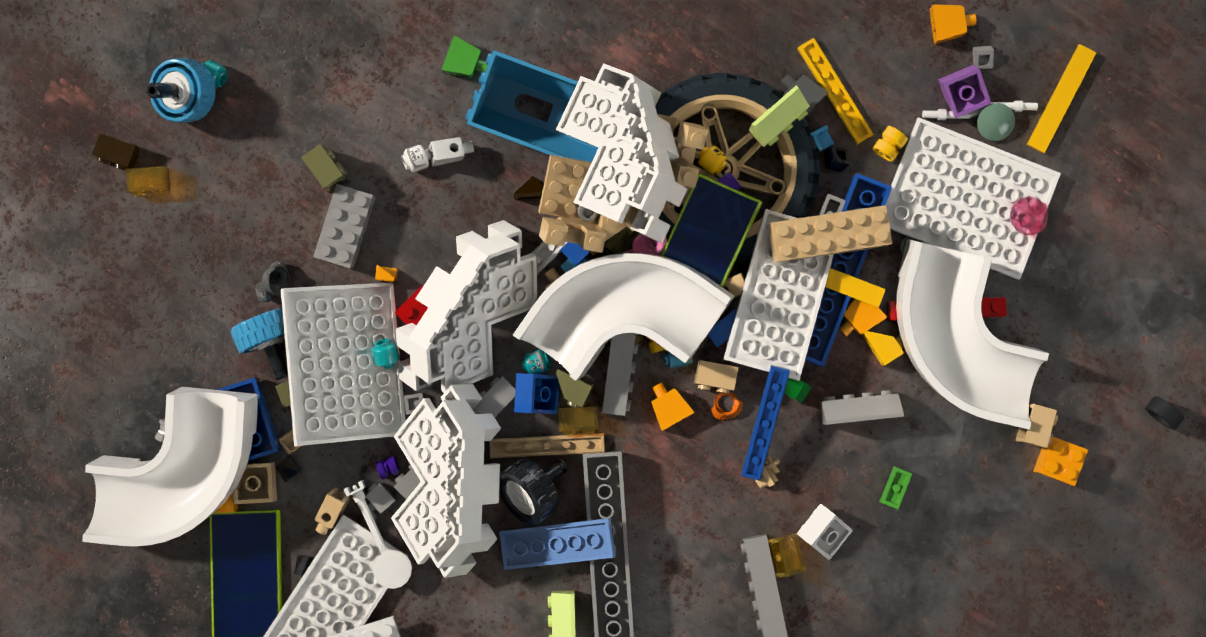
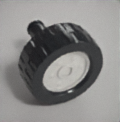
[499,459,568,525]

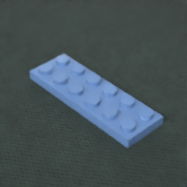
[499,518,616,570]

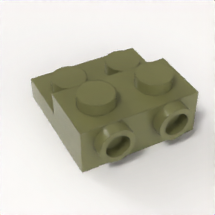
[605,227,640,254]

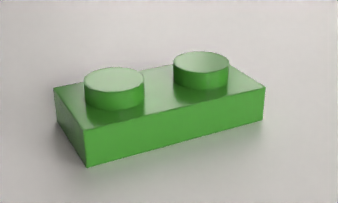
[879,466,912,509]

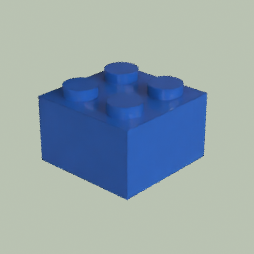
[514,373,559,414]

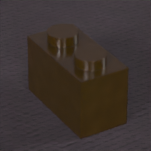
[92,133,140,171]

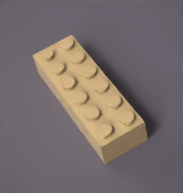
[767,205,892,264]

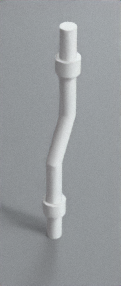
[922,101,1038,120]

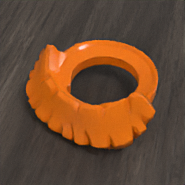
[711,391,743,420]

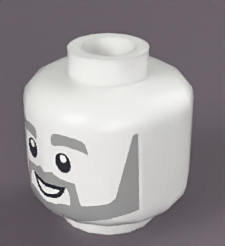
[402,145,431,172]

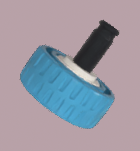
[146,58,216,123]
[231,308,288,380]

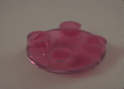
[1010,197,1048,235]

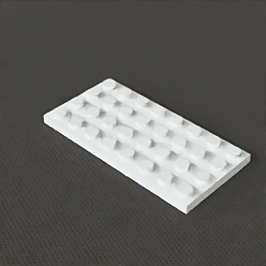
[723,209,834,381]
[263,514,408,637]

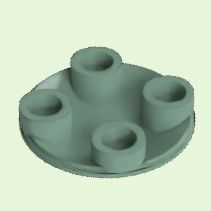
[977,103,1015,141]

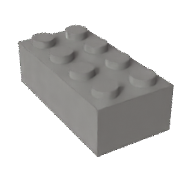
[313,184,376,270]

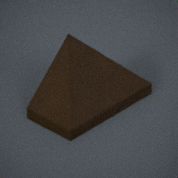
[514,176,544,200]

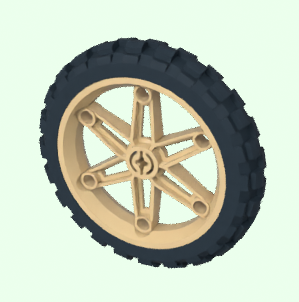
[655,72,820,268]

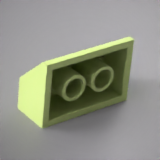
[749,85,810,147]
[548,590,576,637]

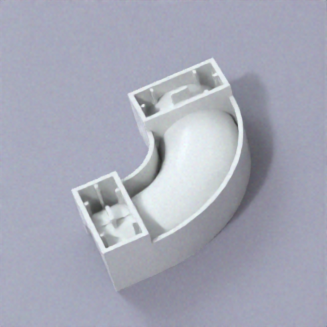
[896,239,1049,430]
[513,253,735,381]
[83,387,258,546]

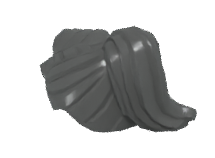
[255,261,291,303]

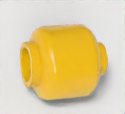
[698,146,727,174]

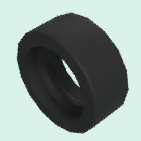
[1145,396,1185,430]

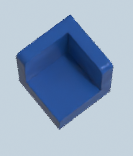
[560,242,592,266]

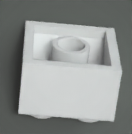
[797,504,853,560]

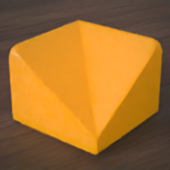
[375,265,398,283]

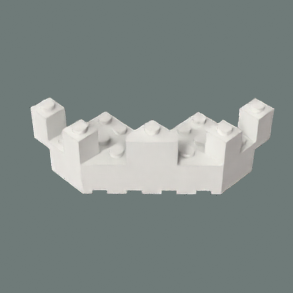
[556,63,687,243]
[396,220,537,393]
[391,384,501,578]

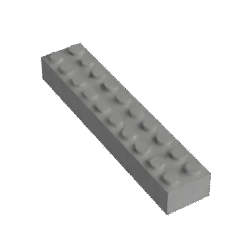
[583,451,634,637]

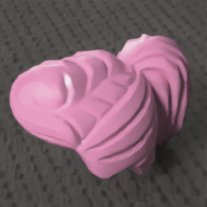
[624,233,667,255]

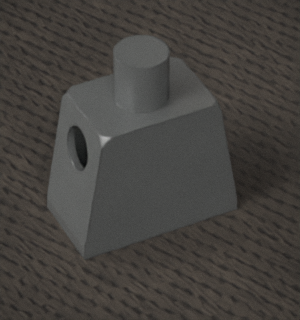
[781,73,828,113]

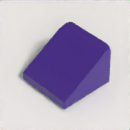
[717,172,741,199]

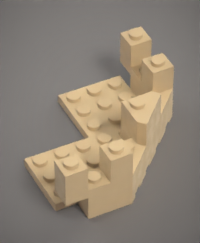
[538,114,708,253]

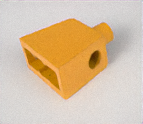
[929,5,976,44]
[839,298,887,337]
[651,382,694,431]

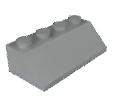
[819,390,904,425]

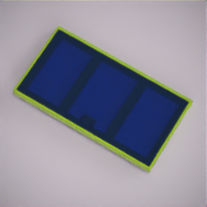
[661,173,763,287]
[210,509,282,637]

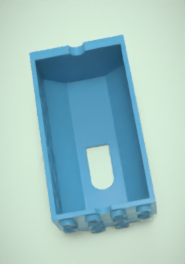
[465,50,598,162]

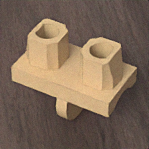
[756,455,780,488]

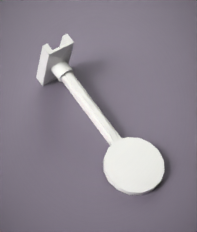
[344,480,412,589]

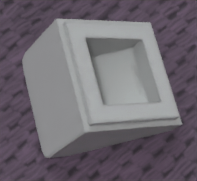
[973,46,994,69]

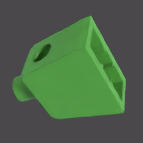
[441,36,488,79]

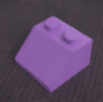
[938,65,991,118]

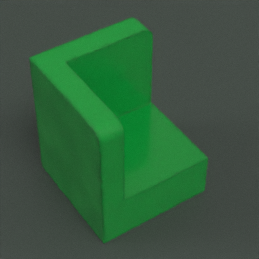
[784,378,812,403]

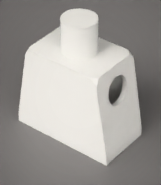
[428,137,474,167]

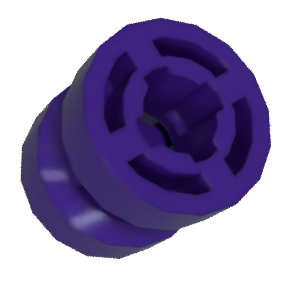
[376,456,400,480]

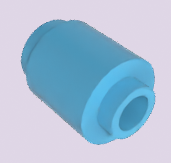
[664,350,693,368]

